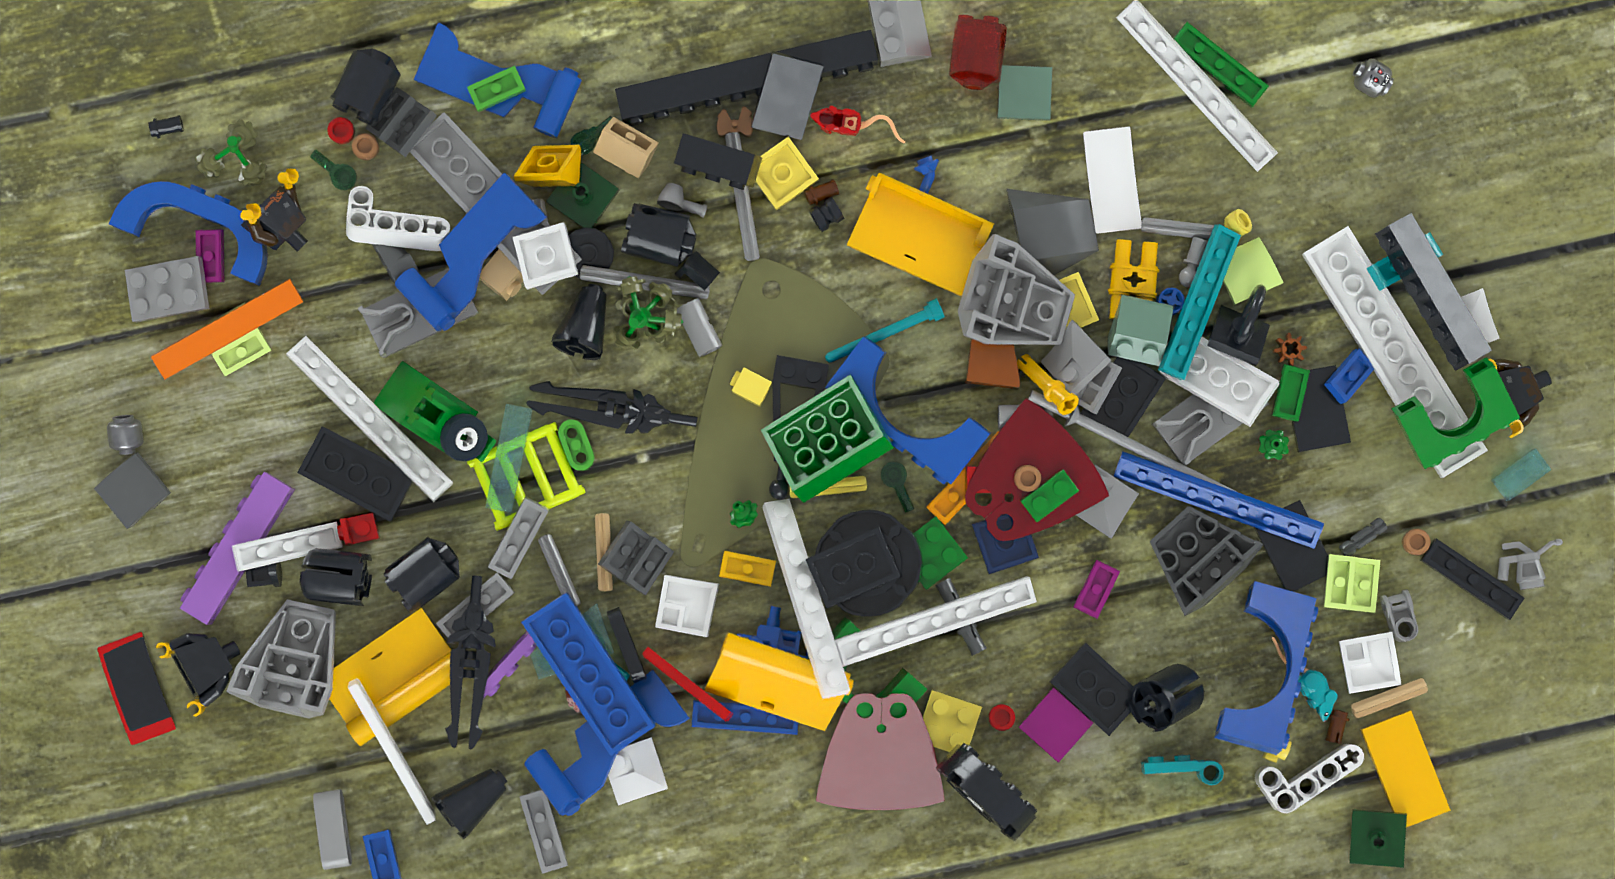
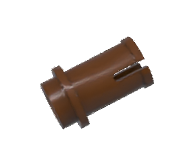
[804,179,839,206]
[1325,709,1350,744]

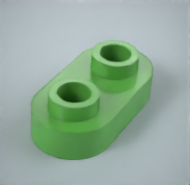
[558,420,595,471]

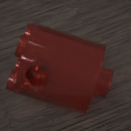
[949,15,1007,90]

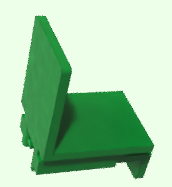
[373,361,496,462]

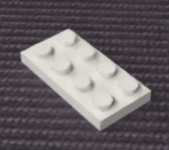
[1160,337,1279,427]

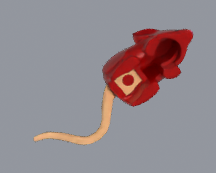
[810,106,905,143]

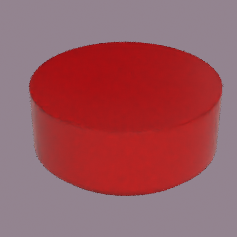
[327,117,355,144]
[988,704,1015,731]

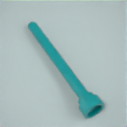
[825,298,945,363]

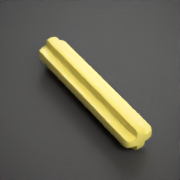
[789,476,867,498]

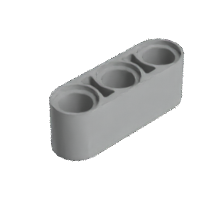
[313,789,352,870]

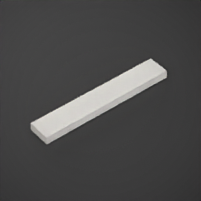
[348,678,436,825]

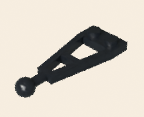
[769,355,829,500]

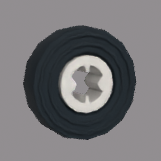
[440,413,488,462]

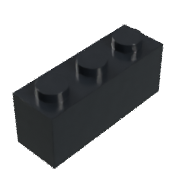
[674,133,762,190]

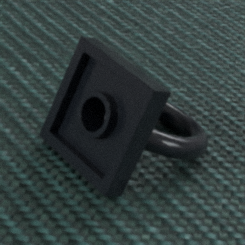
[1207,284,1270,366]

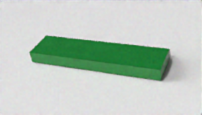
[1173,22,1269,108]

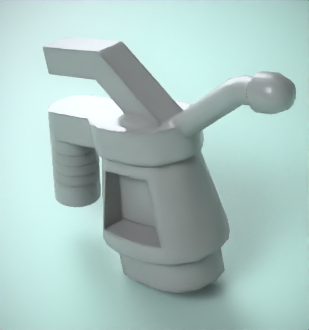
[1497,539,1563,590]

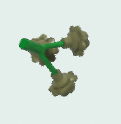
[195,119,267,186]

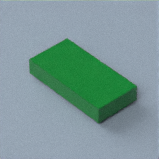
[1271,364,1310,422]

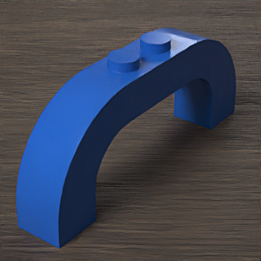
[109,182,268,286]

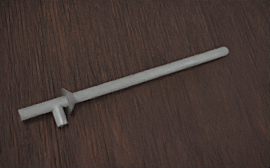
[1028,390,1237,492]

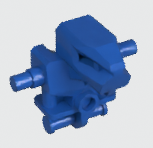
[737,606,809,659]

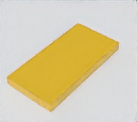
[1360,710,1451,828]

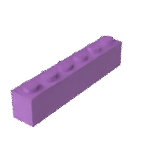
[180,472,295,625]

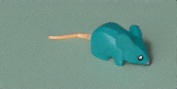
[1272,637,1338,722]

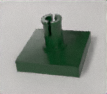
[546,162,620,228]
[1349,809,1407,868]

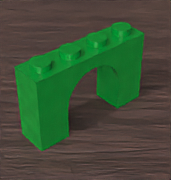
[1391,357,1520,469]
[809,617,927,733]

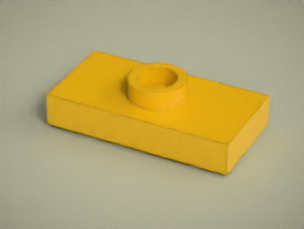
[719,551,776,587]

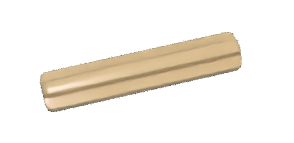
[595,513,613,592]
[1351,678,1428,718]

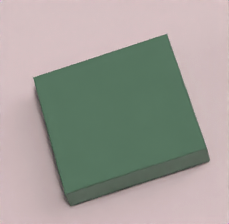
[997,65,1052,121]

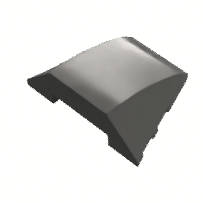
[1006,189,1099,275]
[1150,506,1263,616]

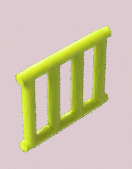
[467,422,585,531]

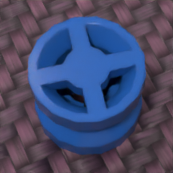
[1156,287,1185,316]

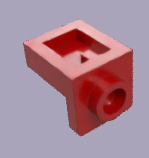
[337,513,380,546]

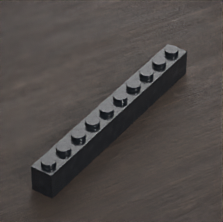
[615,30,878,126]

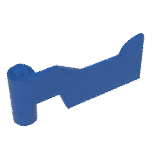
[414,23,582,138]
[395,173,547,331]
[524,670,690,816]

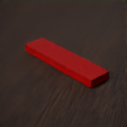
[642,647,733,722]

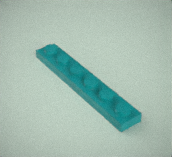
[1158,224,1241,380]

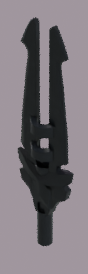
[526,381,698,434]
[445,575,496,750]

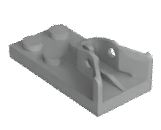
[358,268,479,358]
[1152,394,1269,465]

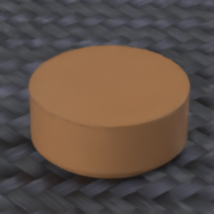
[352,133,379,160]
[1014,465,1041,492]
[1402,529,1430,555]

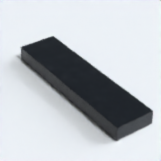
[1420,538,1525,620]

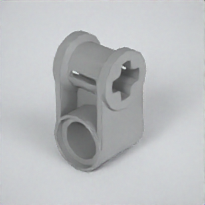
[1380,589,1418,642]

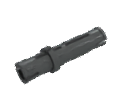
[935,578,987,656]

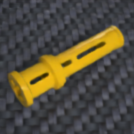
[1017,354,1079,415]

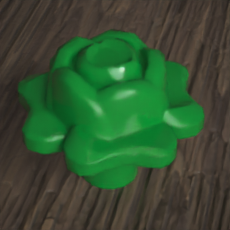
[1259,430,1289,460]
[730,500,758,528]

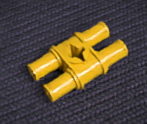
[1108,239,1160,319]

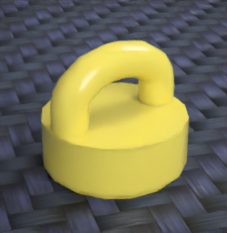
[1224,209,1252,236]

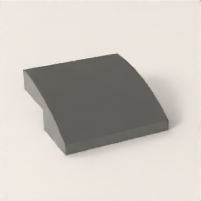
[365,87,437,157]
[94,452,171,529]
[598,521,674,595]

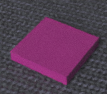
[1018,687,1093,763]

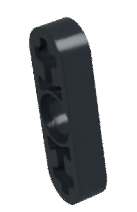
[607,607,647,683]

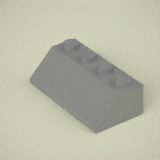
[867,0,932,67]

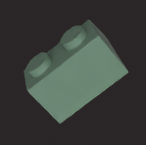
[1108,295,1173,366]

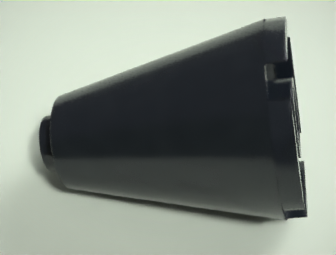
[551,284,607,360]
[431,768,507,840]

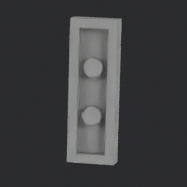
[488,496,549,579]
[436,572,515,644]
[519,790,568,874]

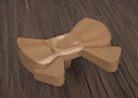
[717,106,753,137]

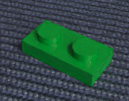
[1020,469,1079,522]

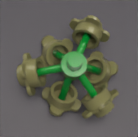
[613,276,684,350]

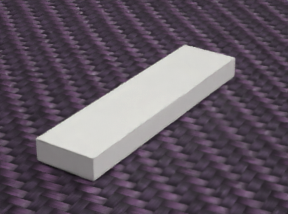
[232,522,343,572]

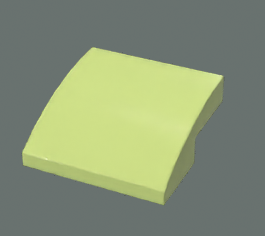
[1223,237,1283,305]
[199,303,271,376]
[1324,554,1380,613]

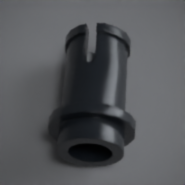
[148,115,184,139]

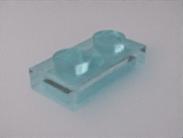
[1491,448,1552,501]

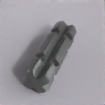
[1339,518,1388,556]

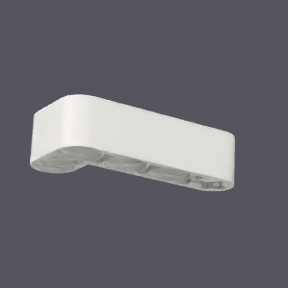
[346,186,450,251]
[1255,744,1364,813]

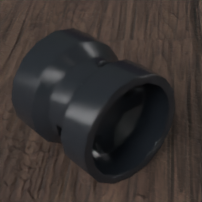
[809,197,844,232]

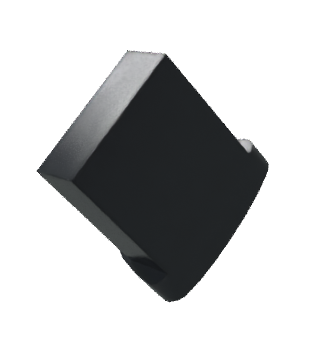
[674,251,720,291]
[246,562,282,587]

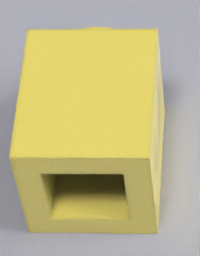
[730,368,772,407]

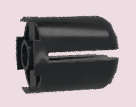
[299,548,372,606]
[1129,664,1205,732]

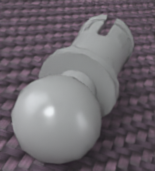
[1179,237,1208,288]

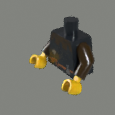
[240,168,308,252]
[1489,359,1552,438]

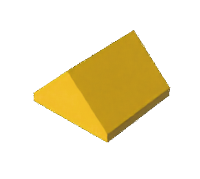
[513,145,581,187]

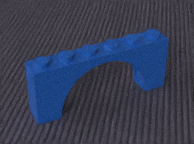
[825,336,991,485]
[1214,581,1318,755]

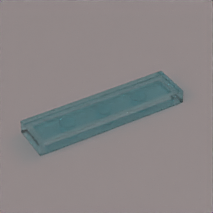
[485,404,533,513]

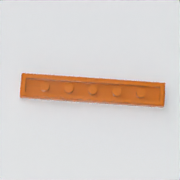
[151,278,303,380]

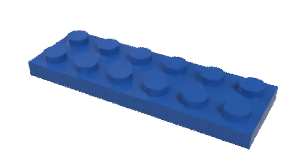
[522,592,656,756]

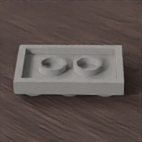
[125,256,210,322]

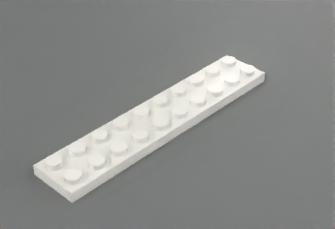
[1302,226,1488,478]

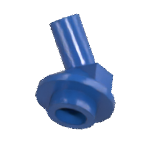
[914,155,939,194]

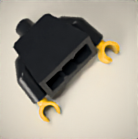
[156,633,240,717]

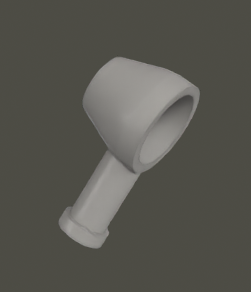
[657,183,707,218]

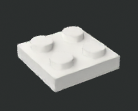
[513,222,578,289]

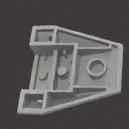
[958,234,1075,345]
[227,599,336,718]

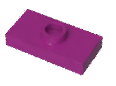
[195,229,225,283]
[1073,560,1120,619]

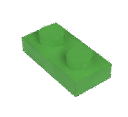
[467,66,526,112]

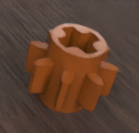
[1272,333,1307,366]

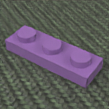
[483,631,537,699]

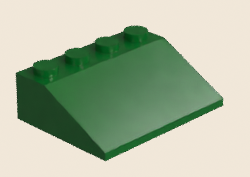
[761,375,894,503]

